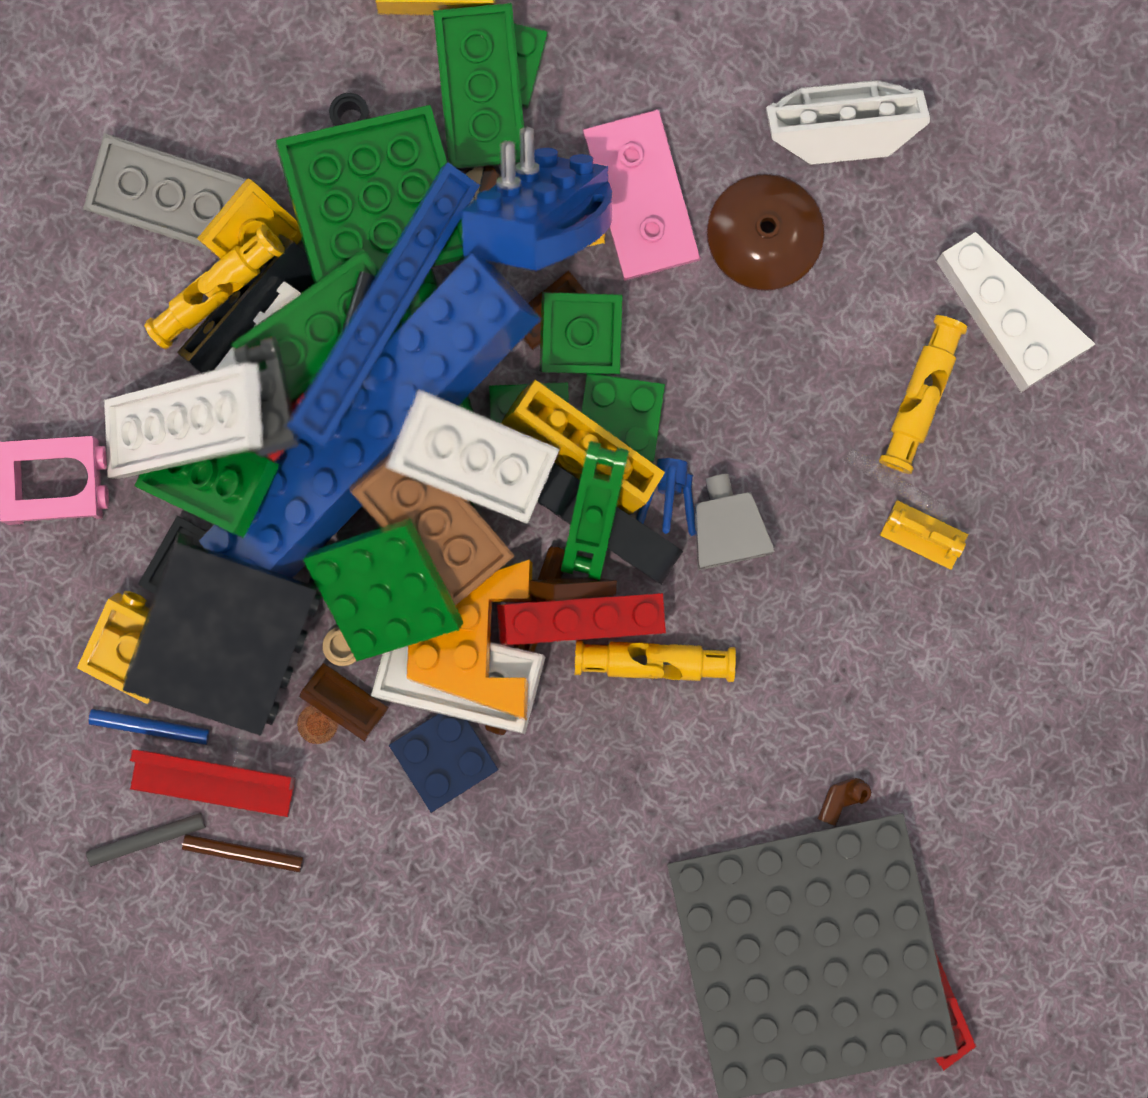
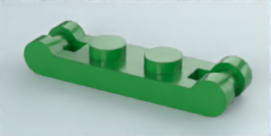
[561,441,629,581]

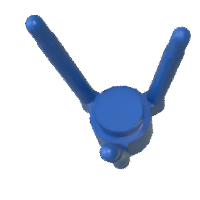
[636,458,696,536]

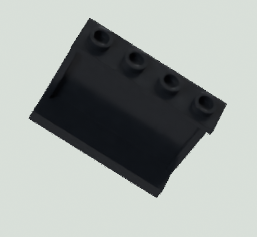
[122,532,321,736]

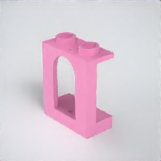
[0,436,109,525]

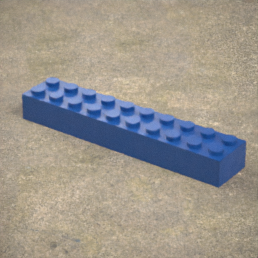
[199,253,541,578]

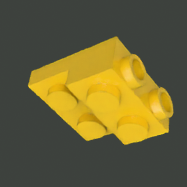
[77,591,152,704]

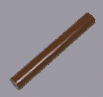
[182,834,303,873]

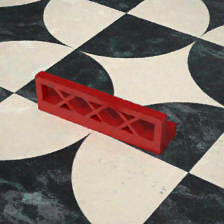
[130,749,296,817]

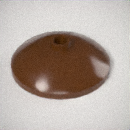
[707,174,824,291]

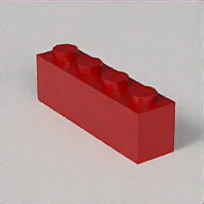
[497,593,666,645]

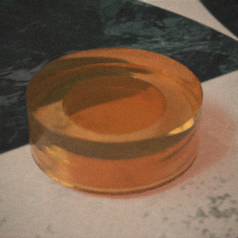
[297,705,338,744]

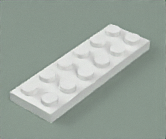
[104,363,263,478]

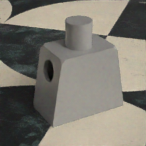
[694,474,774,571]

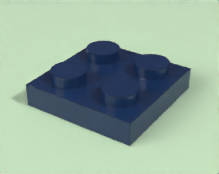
[389,714,499,813]

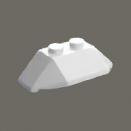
[766,81,930,164]

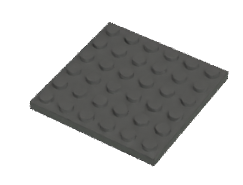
[667,813,958,1098]

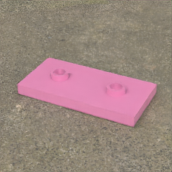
[583,110,700,281]

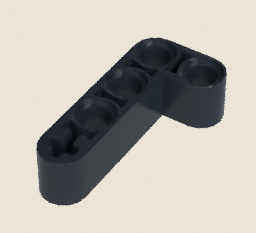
[537,464,683,585]

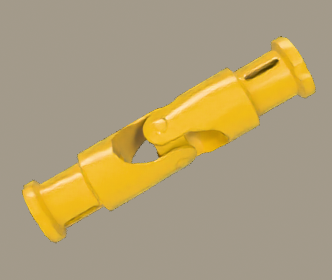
[144,225,285,349]
[879,315,968,474]
[574,640,736,682]

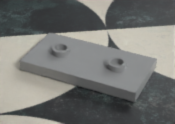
[83,134,256,250]

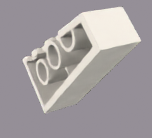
[936,232,1095,392]

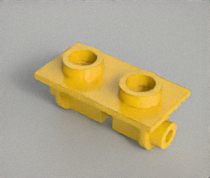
[880,500,968,570]

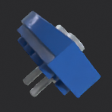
[462,127,612,271]

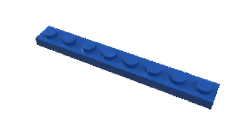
[285,162,480,450]

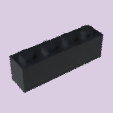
[177,234,315,374]

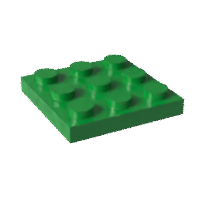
[303,518,464,661]

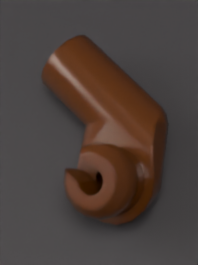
[817,778,872,827]

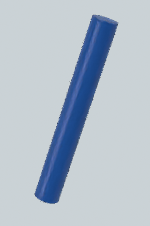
[89,709,210,745]

